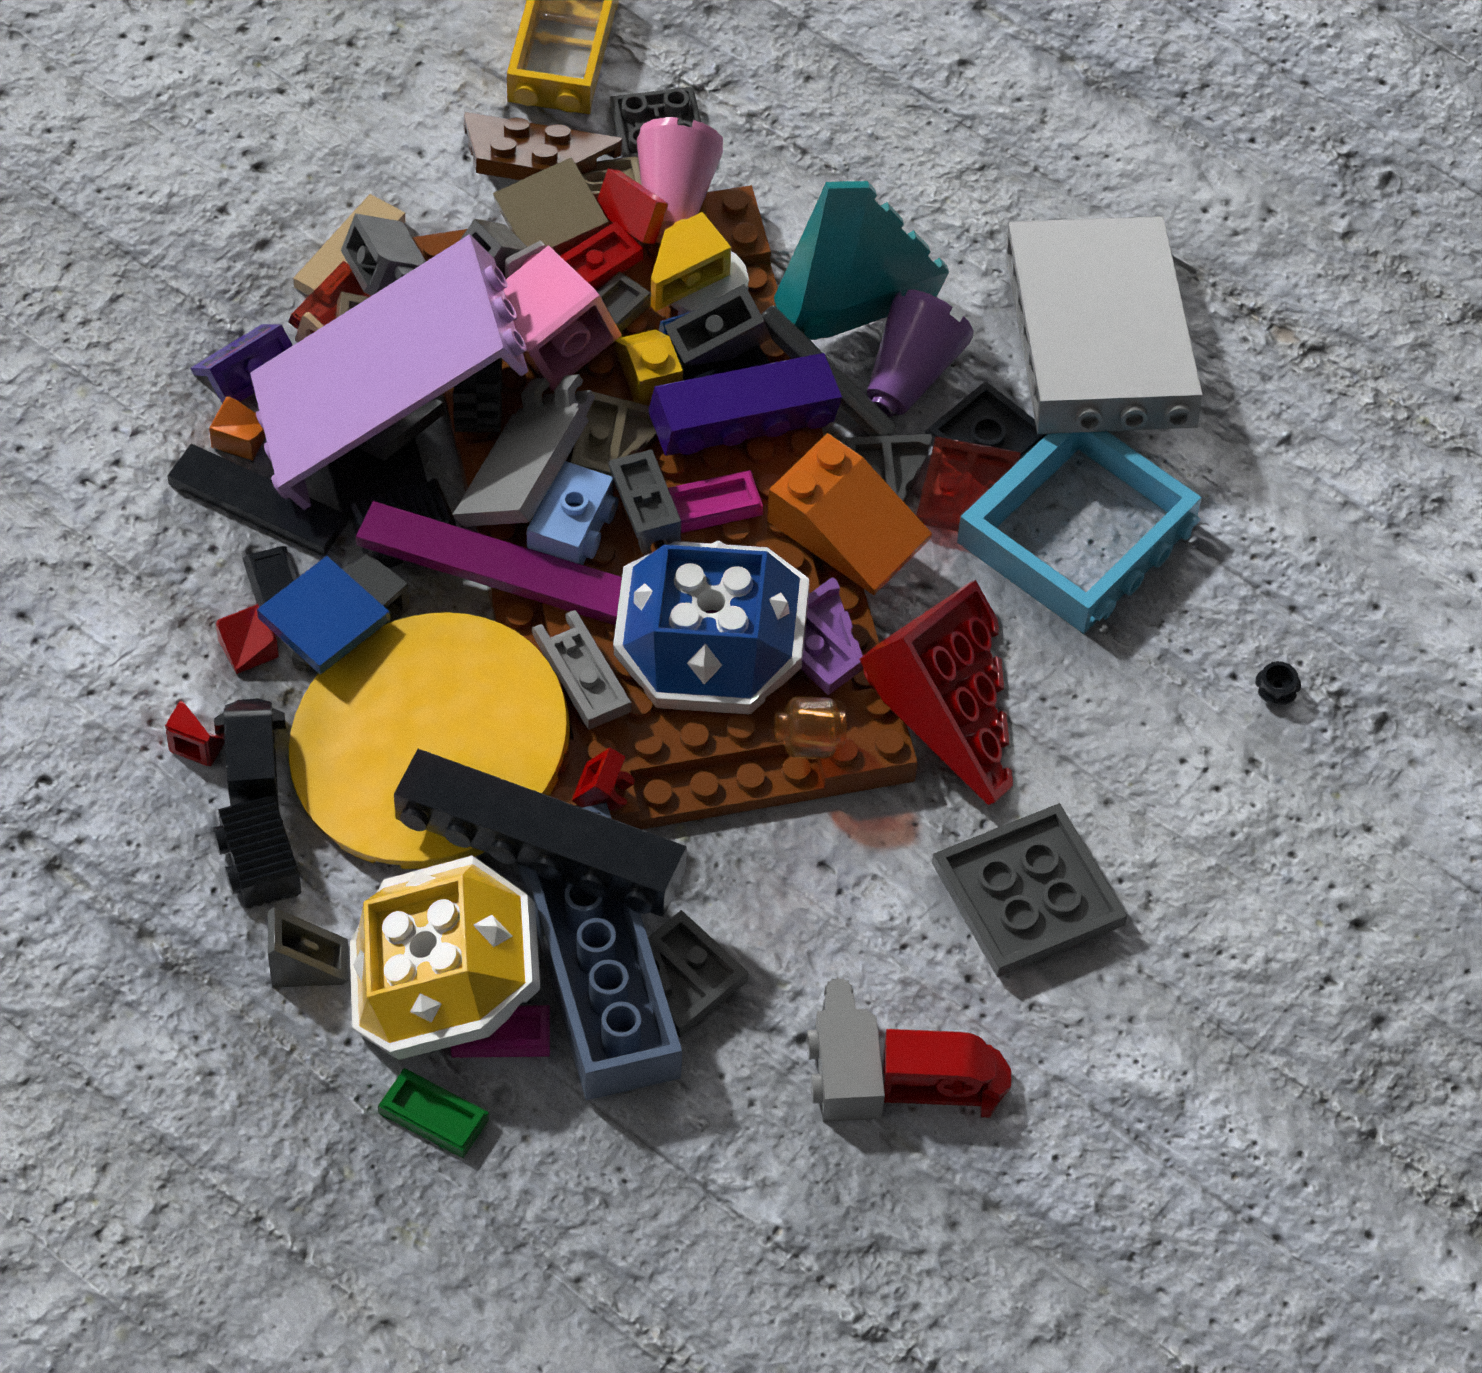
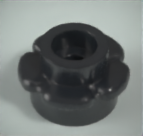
[1255,661,1301,705]

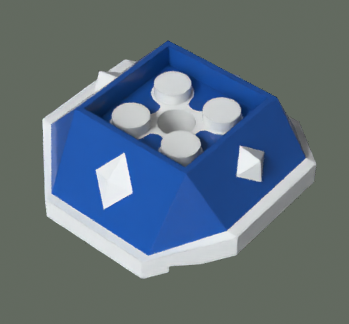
[613,541,810,714]

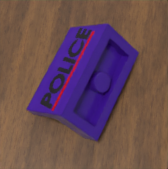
[190,324,293,404]

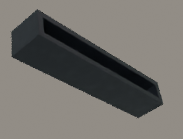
[394,748,687,918]

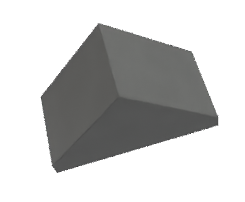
[268,907,348,987]

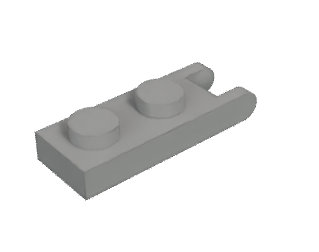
[532,610,631,730]

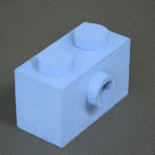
[527,461,618,565]

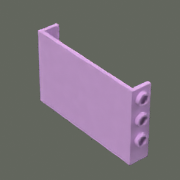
[250,234,528,510]

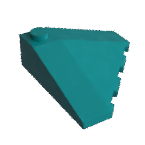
[774,181,949,340]

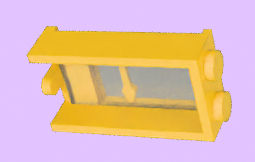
[507,0,619,114]

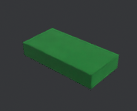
[378,1068,489,1159]

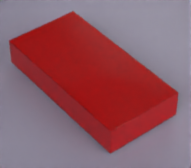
[597,169,669,244]

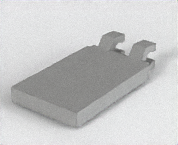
[453,374,595,527]

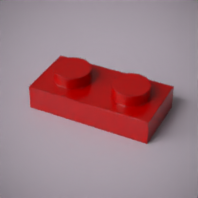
[560,221,643,290]

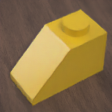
[651,212,731,312]
[613,329,683,406]

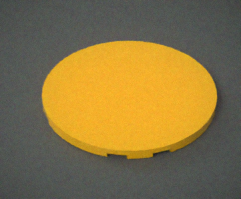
[289,612,570,869]

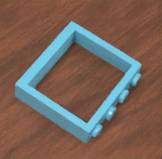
[957,431,1202,634]

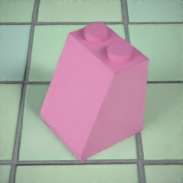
[504,245,622,391]

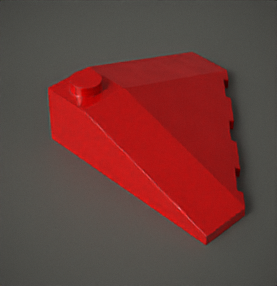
[859,580,1013,805]

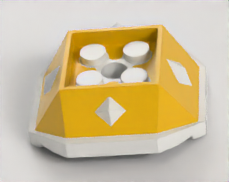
[350,856,540,1060]

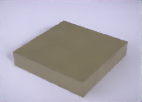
[493,157,609,255]

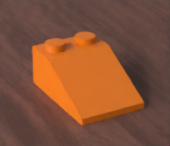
[767,433,932,595]

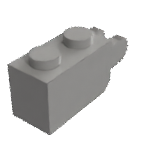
[807,977,885,1122]

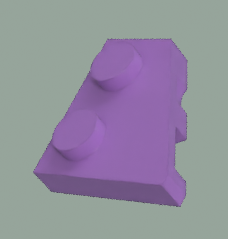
[801,577,863,695]

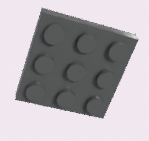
[932,803,1127,978]

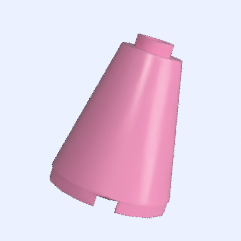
[637,117,723,244]

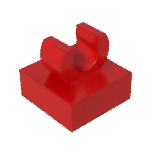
[571,747,635,811]

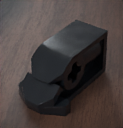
[214,698,286,809]

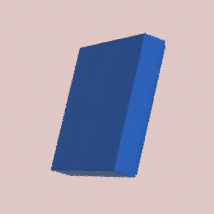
[257,556,390,675]

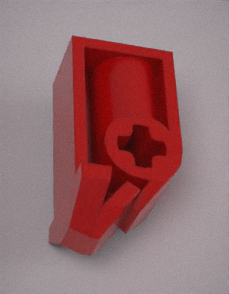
[882,1029,1011,1118]

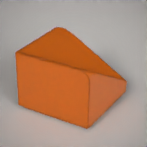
[209,396,265,461]

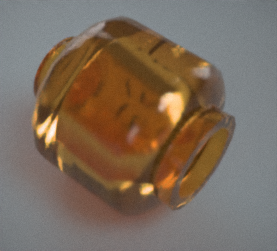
[775,696,847,759]

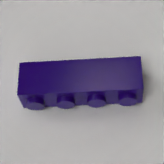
[648,353,842,456]

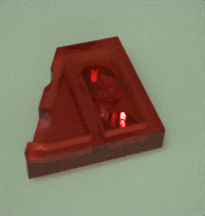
[916,437,1021,532]

